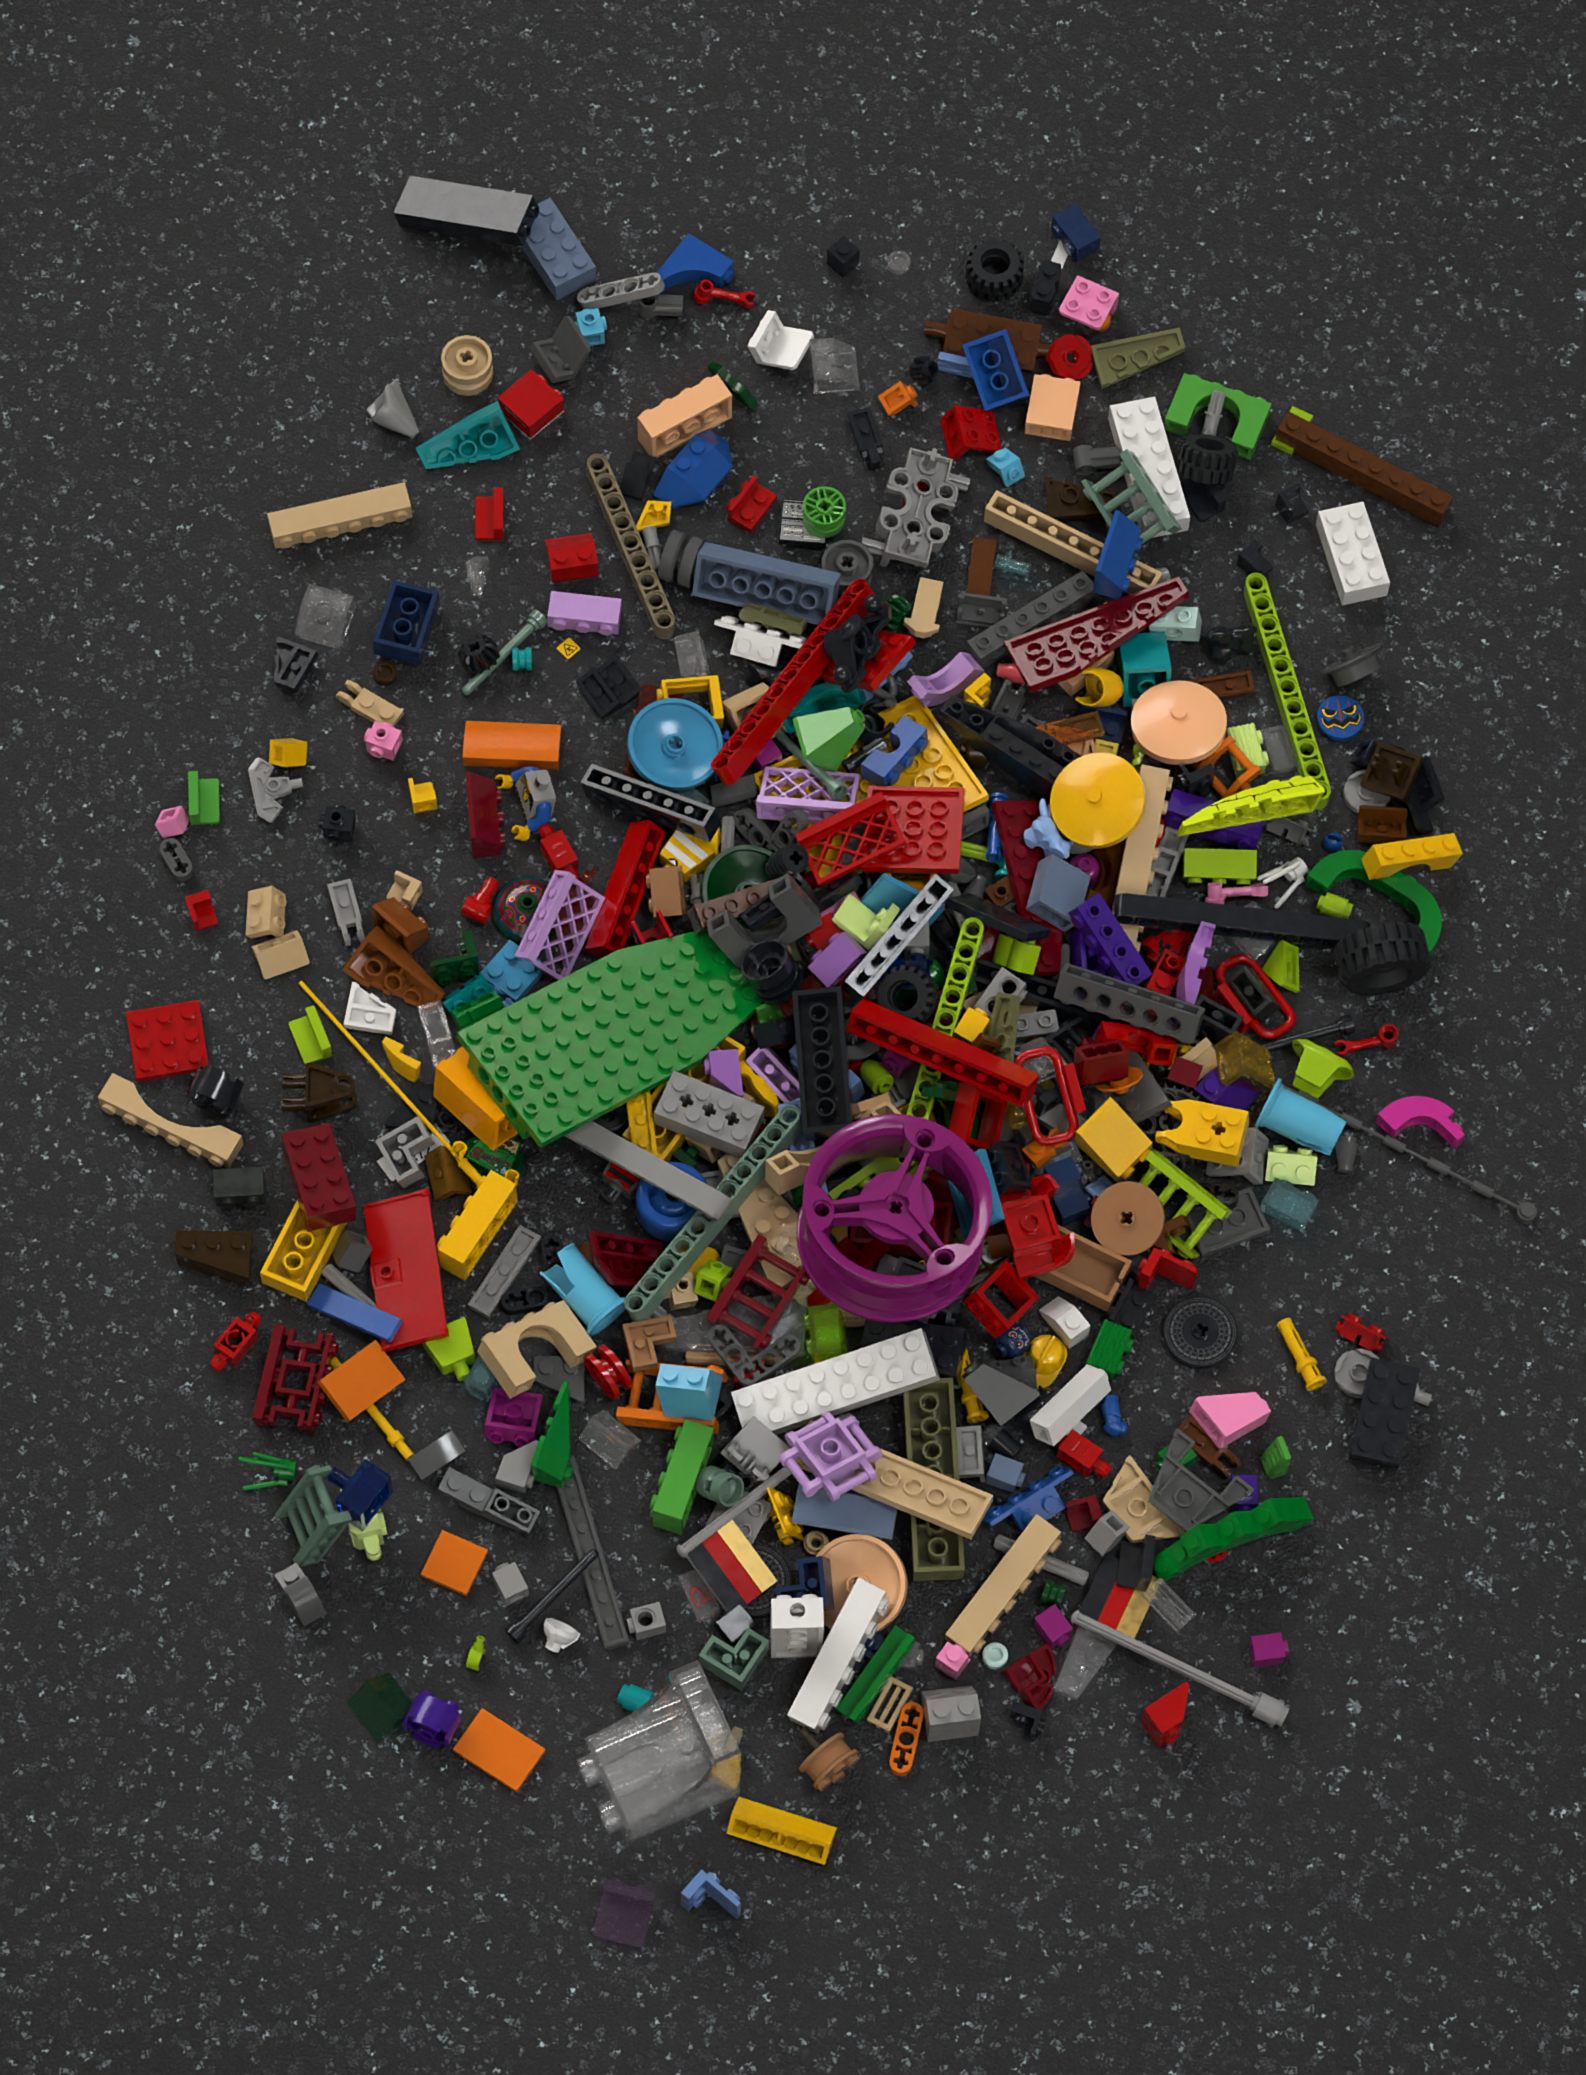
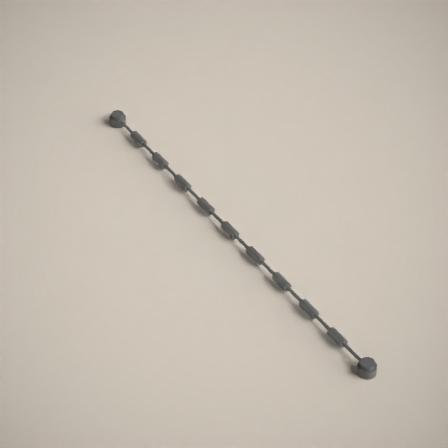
[1082,988,1537,1224]

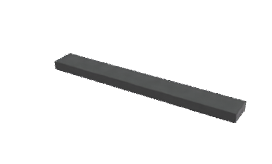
[557,1455,630,1651]

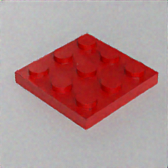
[821,630,916,691]
[126,1000,209,1082]

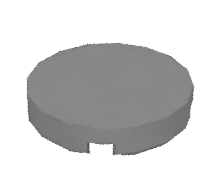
[1343,770,1390,814]
[1334,1349,1379,1398]

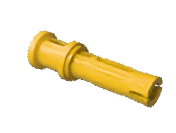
[1277,1318,1327,1391]
[960,1348,989,1424]

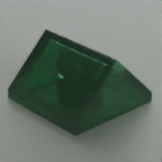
[348,1672,412,1743]

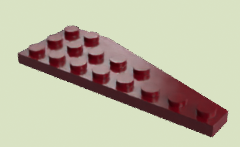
[1004,577,1189,693]
[991,801,1068,976]

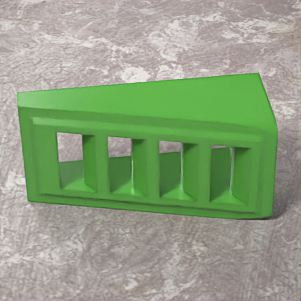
[1260,1436,1291,1480]

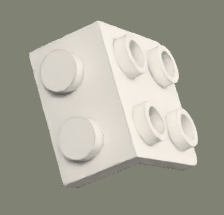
[748,310,814,370]

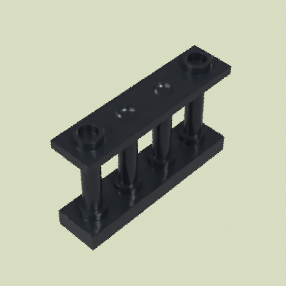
[1014,1017,1089,1117]

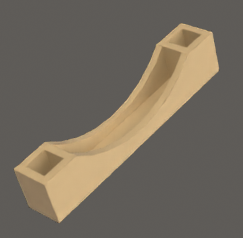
[98,1073,243,1169]
[765,1100,901,1195]

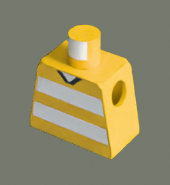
[660,830,715,883]

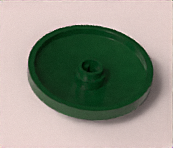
[700,845,783,928]

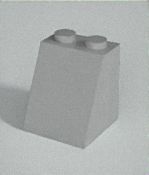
[921,1685,981,1742]

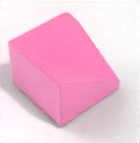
[155,806,190,838]

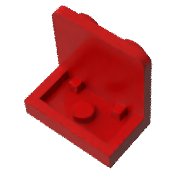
[1135,1247,1198,1290]

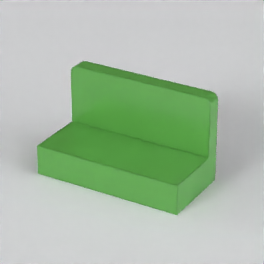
[188,771,220,825]

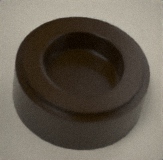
[373,661,397,686]

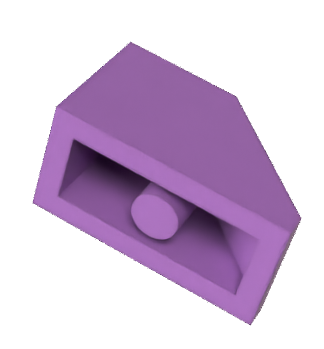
[703,1049,743,1098]

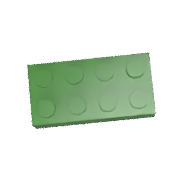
[650,1419,714,1535]

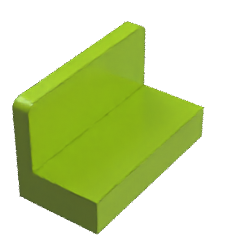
[289,1005,332,1066]

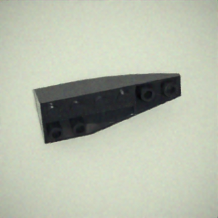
[939,695,1081,802]

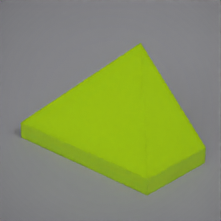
[1262,940,1300,993]

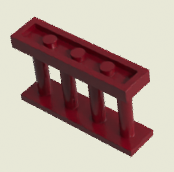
[706,1234,810,1353]

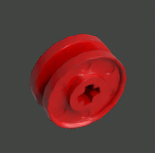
[583,1344,633,1399]

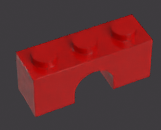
[1096,1021,1177,1066]

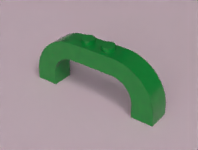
[1305,850,1442,957]

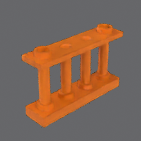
[616,1360,728,1435]

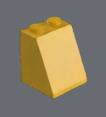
[1075,1097,1153,1183]

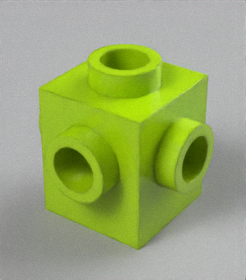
[694,1259,732,1302]

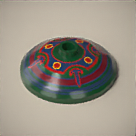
[492,876,565,944]

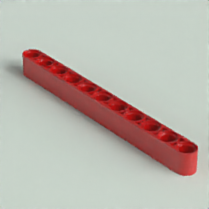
[711,579,875,785]

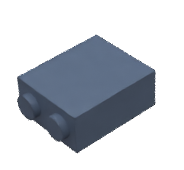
[1026,854,1091,932]

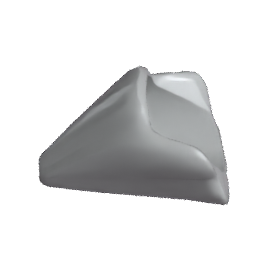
[367,379,419,438]

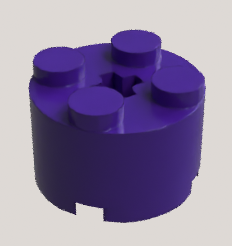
[402,1690,462,1748]

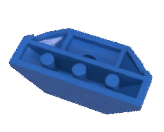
[653,429,733,510]

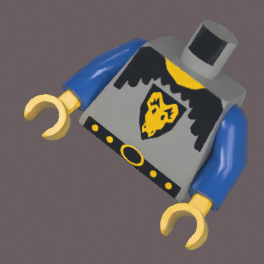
[495,766,556,841]

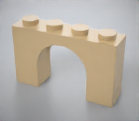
[477,1300,597,1399]

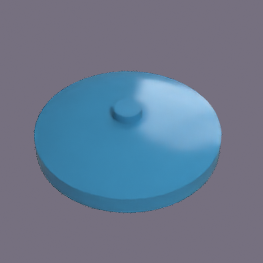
[627,698,723,791]

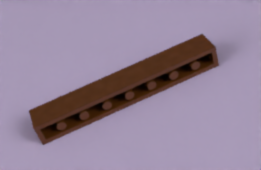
[1276,412,1453,527]

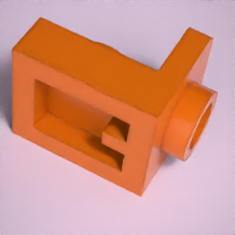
[878,381,919,417]

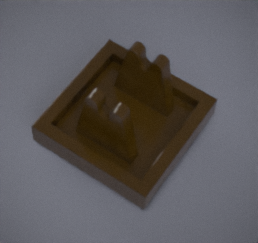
[1360,742,1424,802]

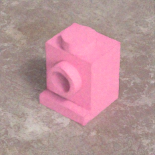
[935,1642,971,1680]

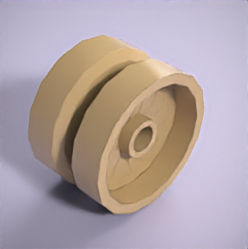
[441,335,493,396]

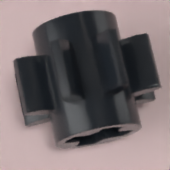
[909,355,938,385]

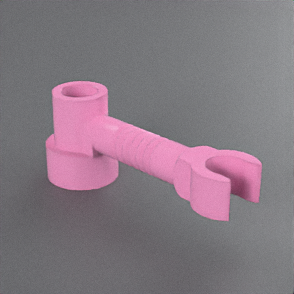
[1205,882,1268,904]

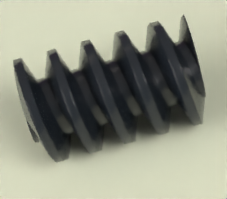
[765,843,809,880]

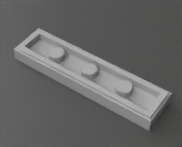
[468,1225,541,1319]

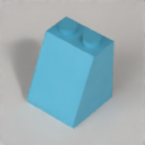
[656,1364,723,1421]

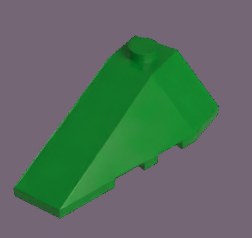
[531,1381,574,1489]

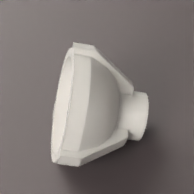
[544,1618,580,1653]

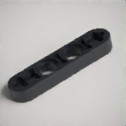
[1148,1174,1239,1210]

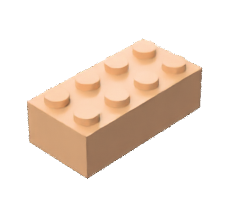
[637,374,732,458]

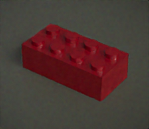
[282,1123,356,1232]

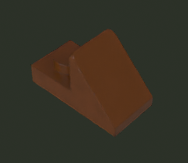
[1153,1215,1191,1254]

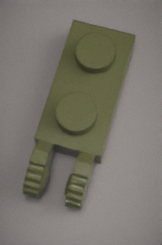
[739,603,808,635]

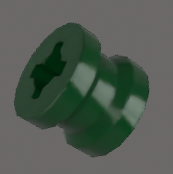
[1040,1579,1067,1609]

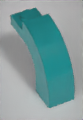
[783,682,867,733]

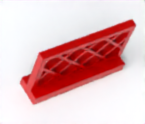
[795,791,907,887]

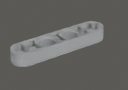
[577,273,665,310]

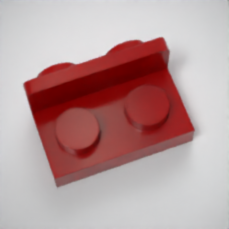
[726,475,777,534]

